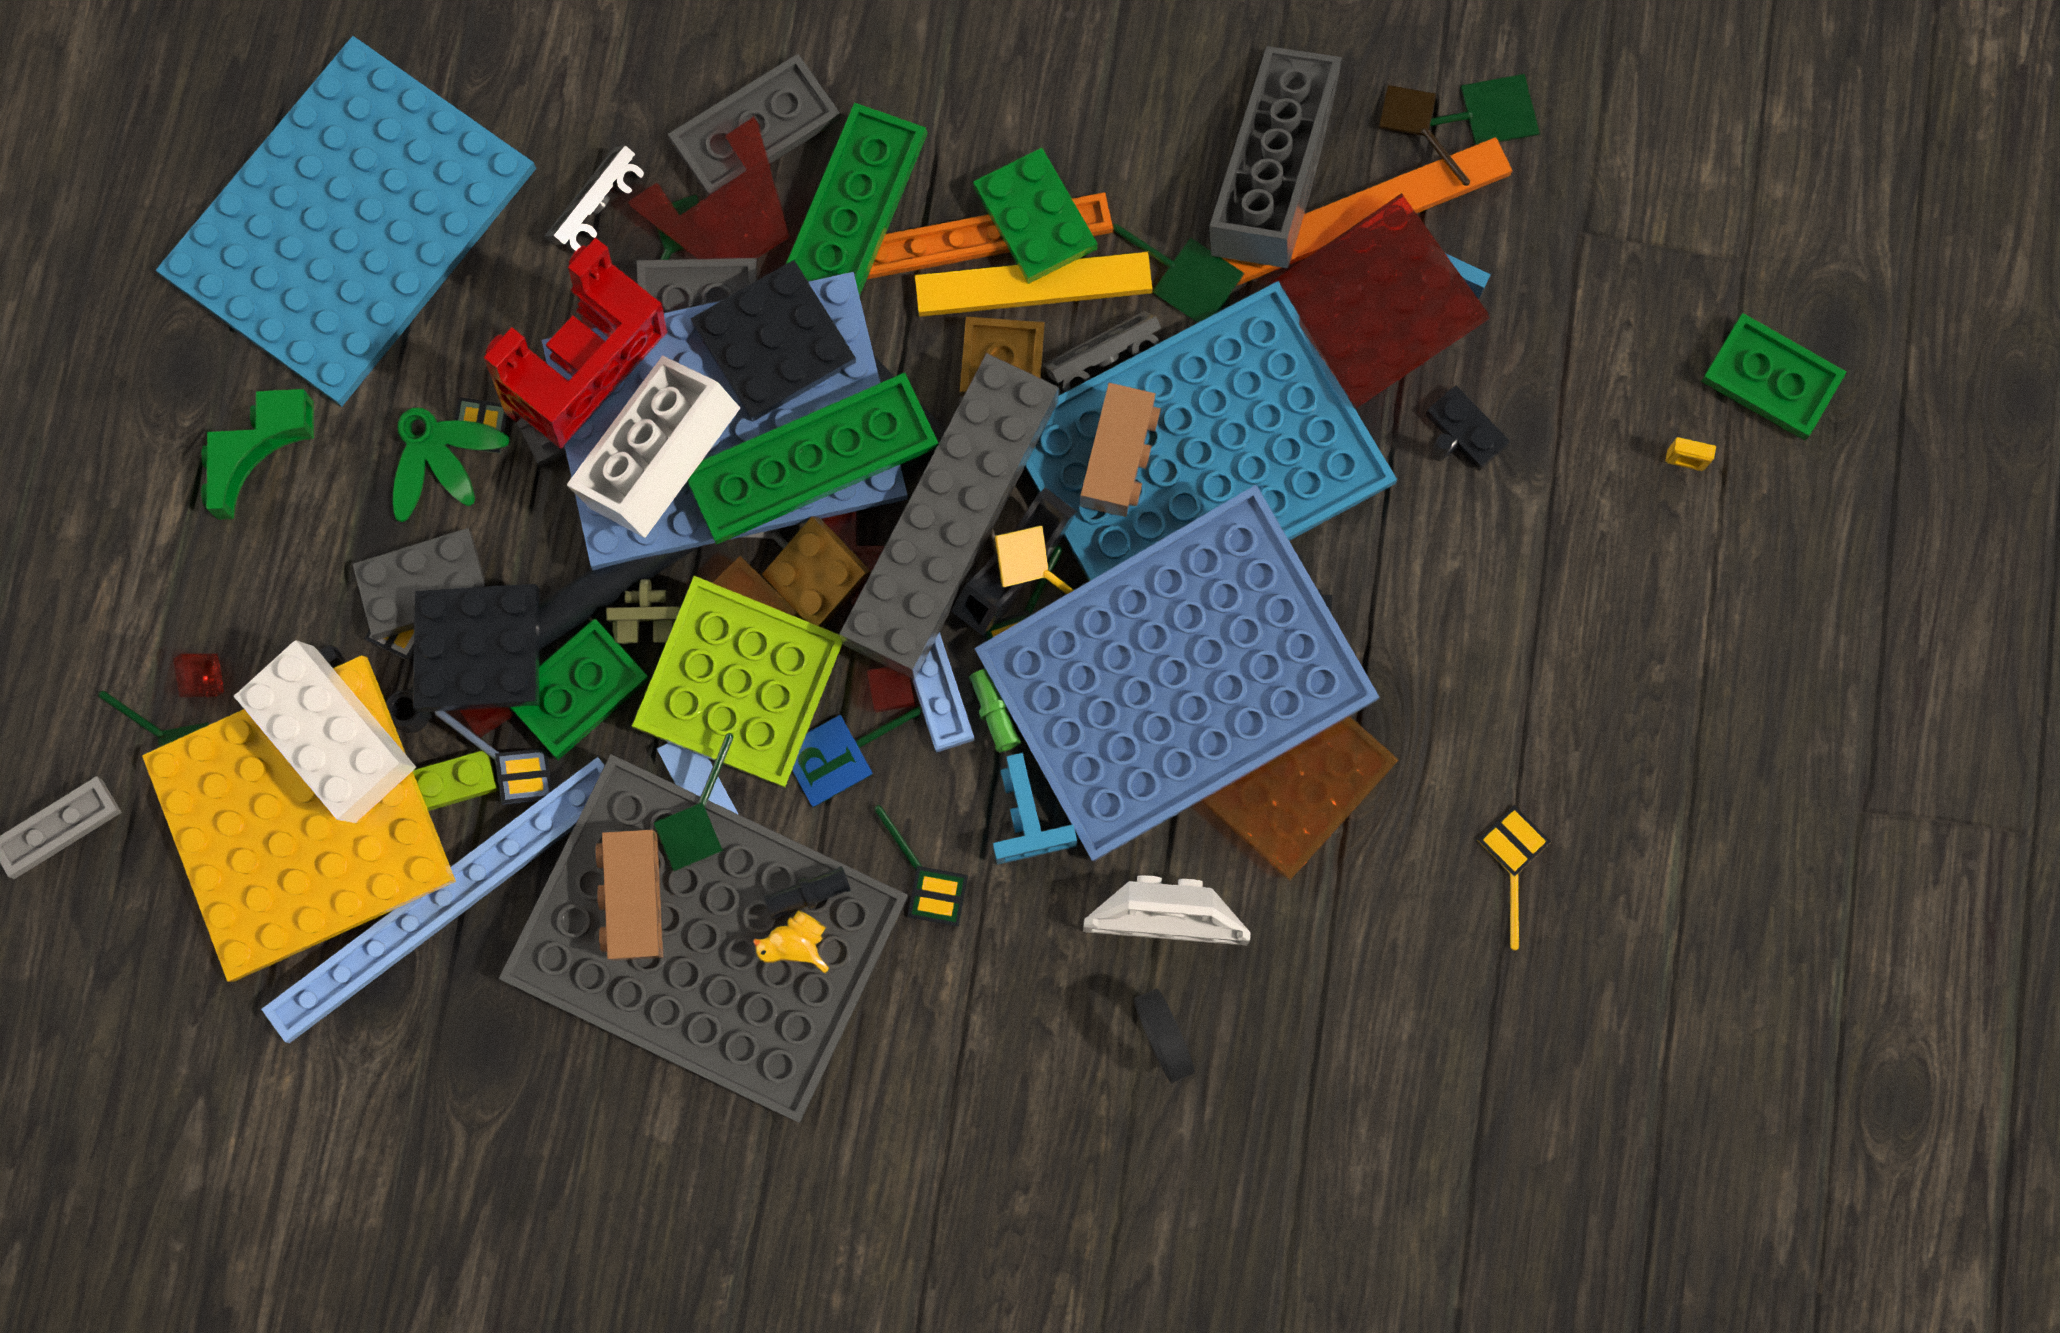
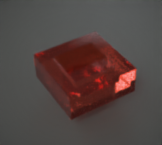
[173,653,224,697]
[867,667,915,713]
[460,707,514,738]

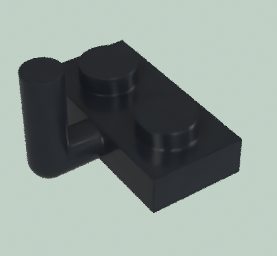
[1425,385,1511,471]

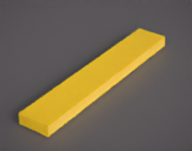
[915,252,1152,317]

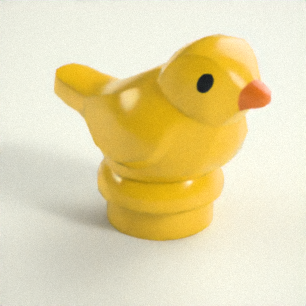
[753,910,829,973]

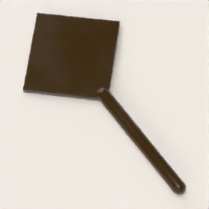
[1379,85,1470,186]

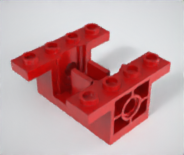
[484,237,667,449]

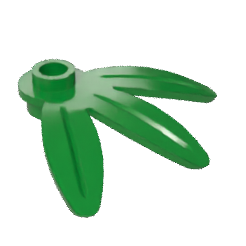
[393,407,509,522]

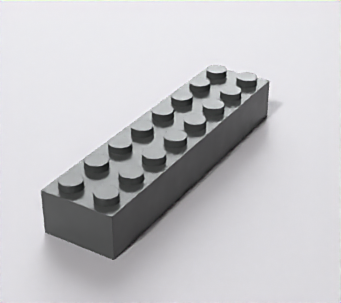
[839,353,1059,680]

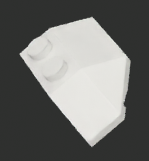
[1083,876,1250,946]

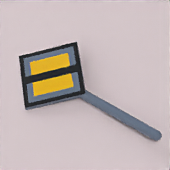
[434,711,553,805]

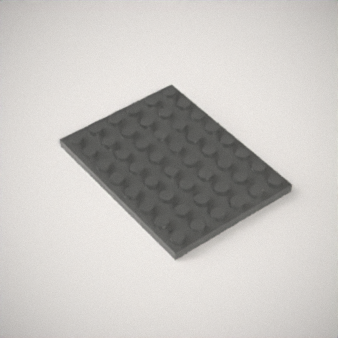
[499,754,908,1123]

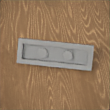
[0,776,122,879]

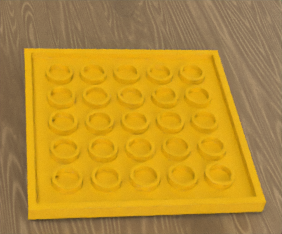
[142,655,456,982]

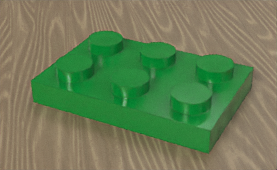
[973,148,1098,284]
[1701,313,1846,441]
[510,619,650,760]

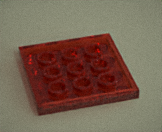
[1271,193,1490,408]

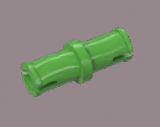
[969,669,1021,752]

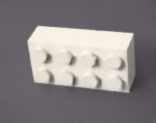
[567,355,740,538]
[234,640,417,823]

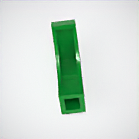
[201,389,314,520]

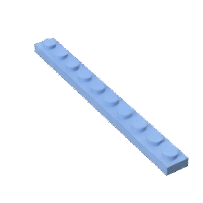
[261,757,605,1043]

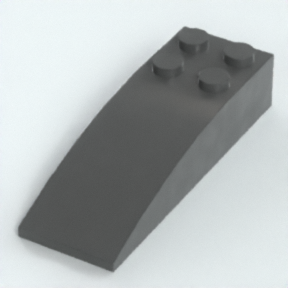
[1209,46,1342,268]

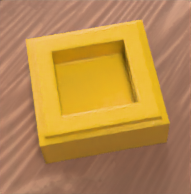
[1665,437,1716,471]

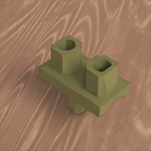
[607,579,681,644]

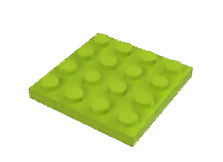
[632,576,842,788]

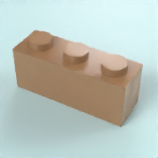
[1080,383,1161,517]
[596,830,663,961]

